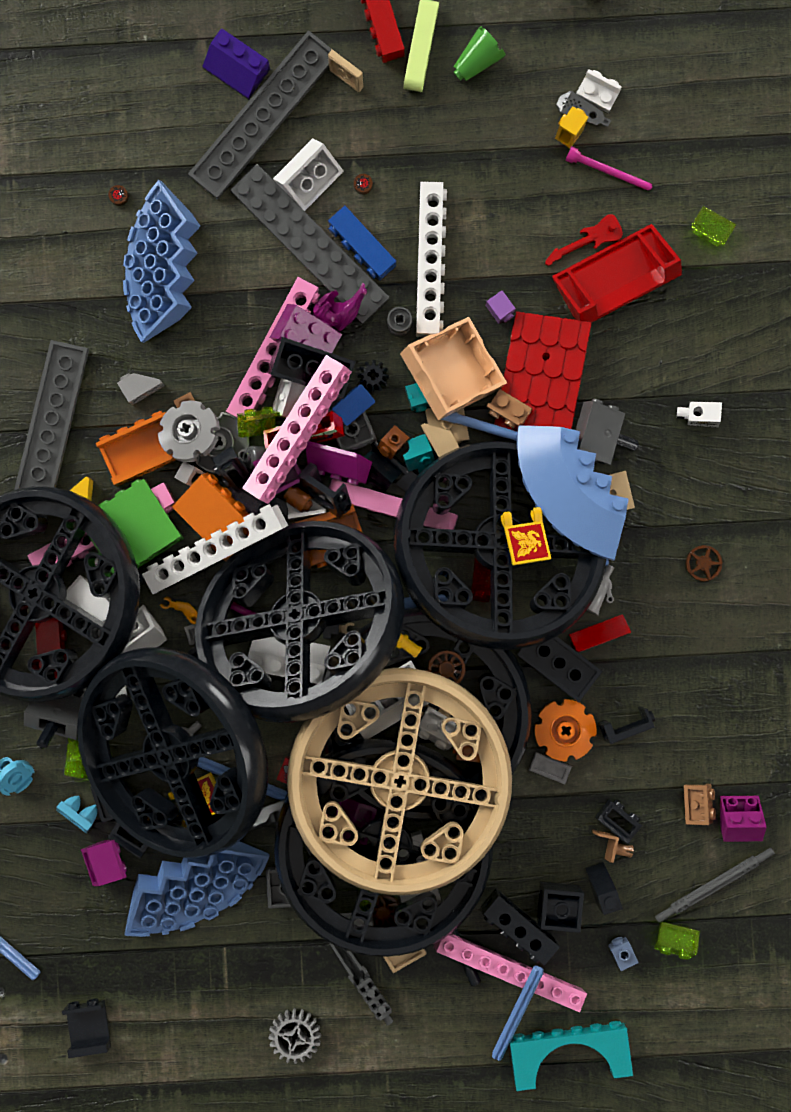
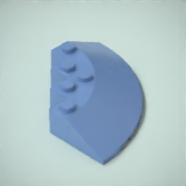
[123,180,200,343]
[517,425,628,561]
[125,841,269,937]

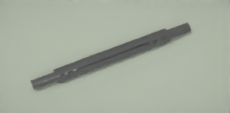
[655,847,775,923]

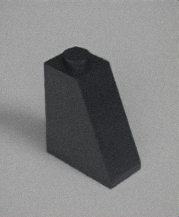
[585,862,623,915]

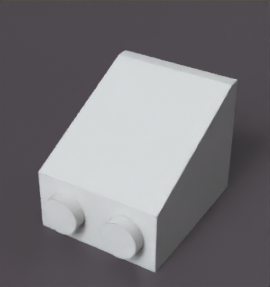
[66,575,110,638]

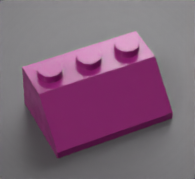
[306,441,372,485]

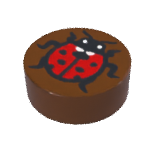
[354,174,373,194]
[108,185,129,206]

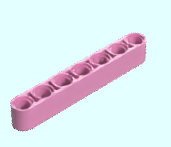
[329,479,458,530]

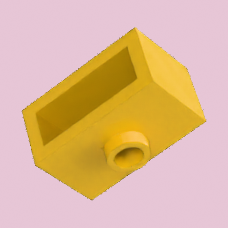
[555,106,588,148]

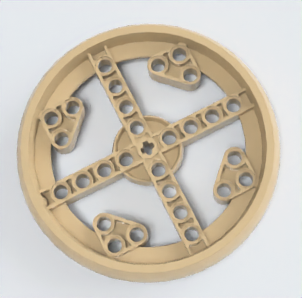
[287,668,512,895]

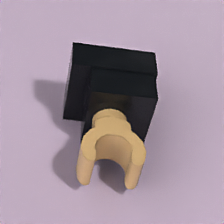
[323,623,354,639]

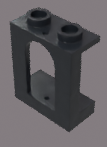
[298,462,352,518]
[598,706,655,744]

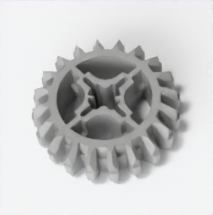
[268,1008,321,1064]

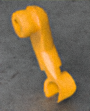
[160,597,198,624]

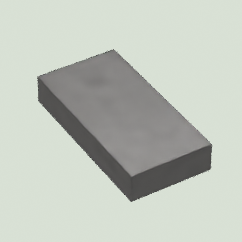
[528,752,572,784]

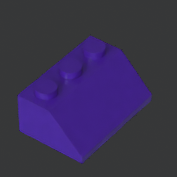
[202,28,270,99]

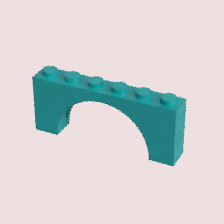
[509,1021,633,1091]

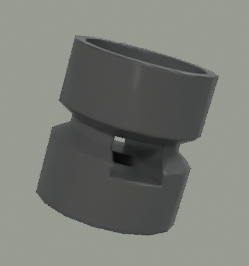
[387,307,412,337]

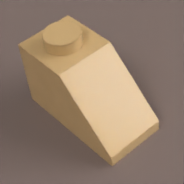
[420,423,461,458]

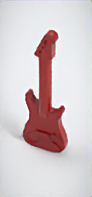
[545,214,623,266]

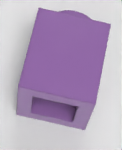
[485,290,516,324]

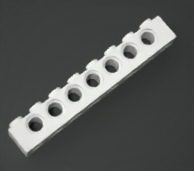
[416,182,447,337]
[142,504,288,594]

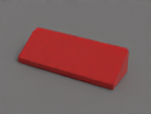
[569,614,631,652]

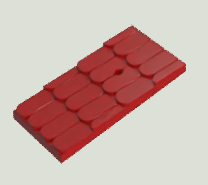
[494,312,592,431]

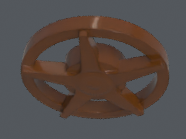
[686,545,722,581]

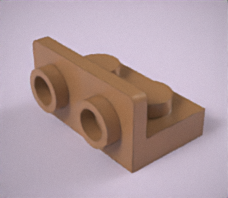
[486,389,533,429]
[684,784,716,825]

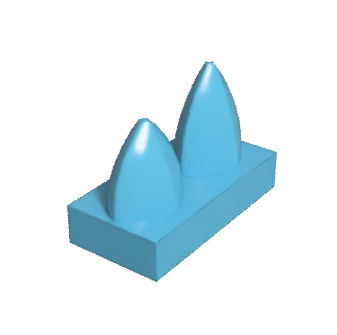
[56,796,98,834]

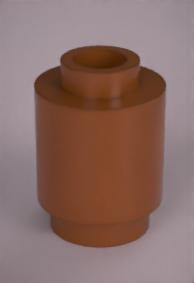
[284,486,313,513]

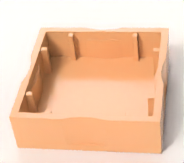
[400,317,507,421]

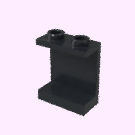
[62,998,111,1059]

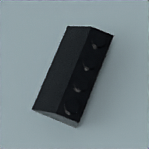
[267,337,356,399]

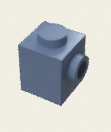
[608,937,639,971]

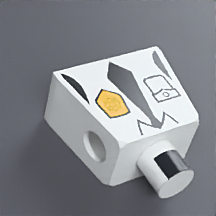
[677,402,722,427]

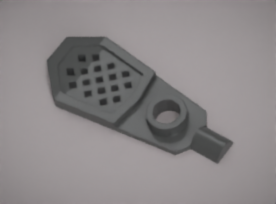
[556,91,611,127]

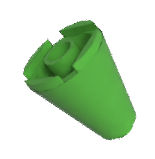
[453,26,506,81]

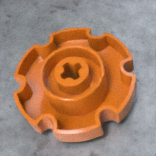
[534,699,597,762]

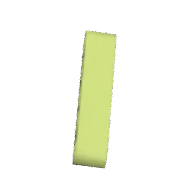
[403,0,439,92]

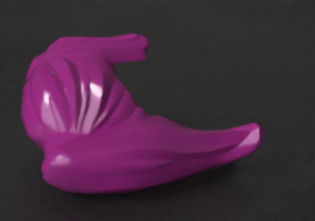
[313,283,367,331]

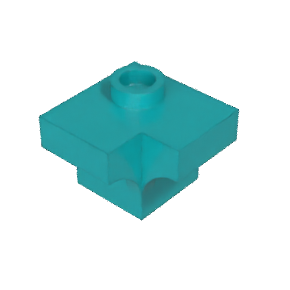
[405,383,430,413]
[403,434,435,474]

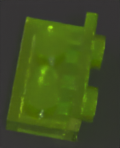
[237,407,280,438]
[654,922,700,960]

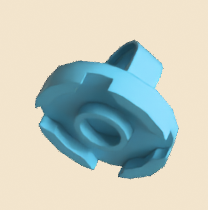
[0,757,34,796]

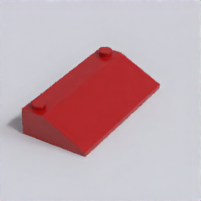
[552,224,682,322]

